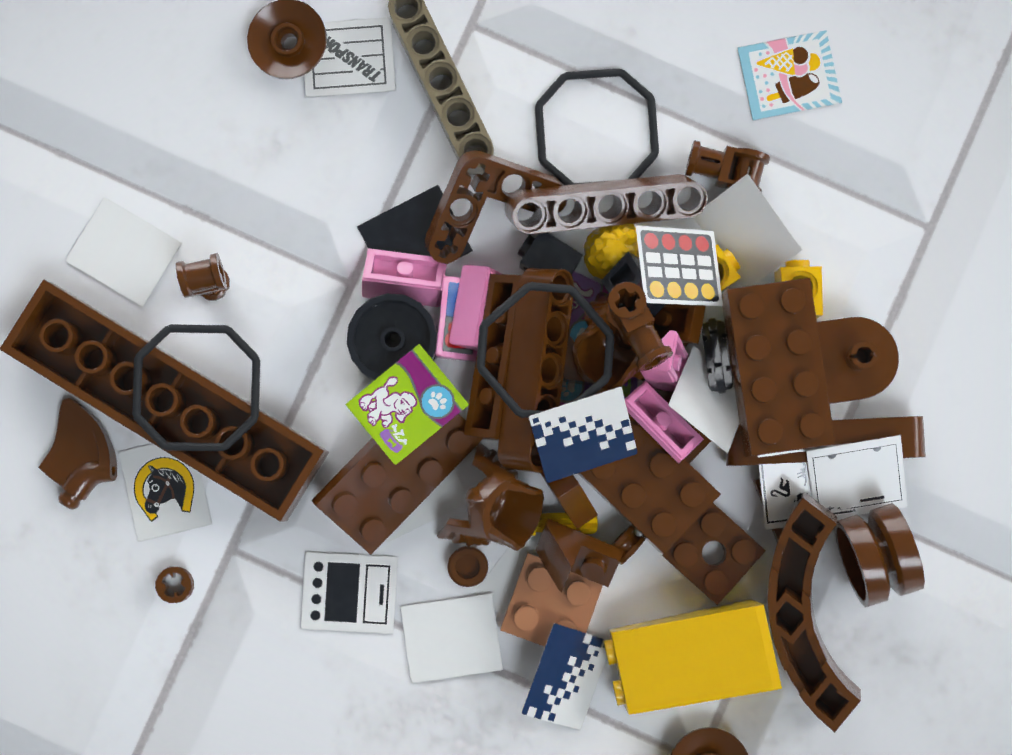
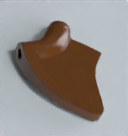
[38,398,117,510]

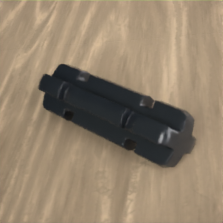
[701,318,733,394]

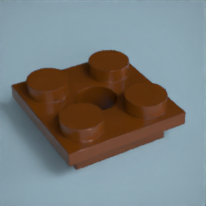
[662,503,766,605]

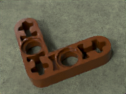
[425,150,568,264]

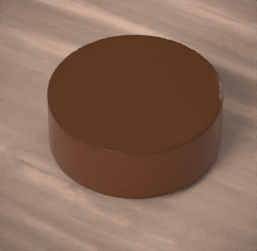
[447,546,488,587]

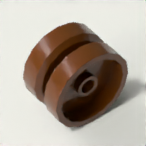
[834,503,925,607]

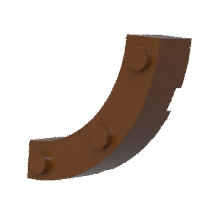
[768,492,861,733]

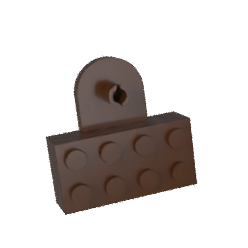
[722,278,899,457]
[577,387,721,554]

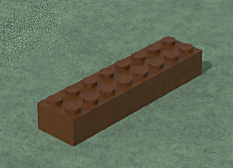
[0,279,329,522]

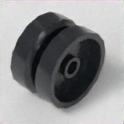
[347,293,438,381]

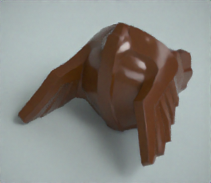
[572,292,645,390]
[437,442,544,551]

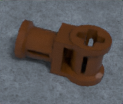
[685,140,770,193]
[176,253,230,301]
[606,282,673,371]

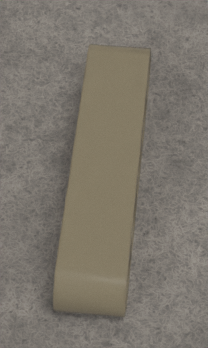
[388,0,494,175]

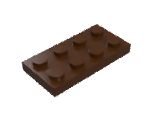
[312,414,483,555]

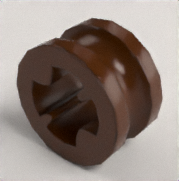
[611,525,646,565]
[155,567,194,603]

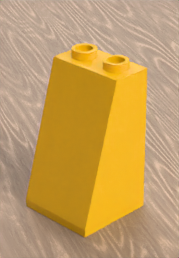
[604,599,782,715]

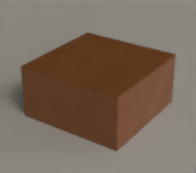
[540,472,598,529]

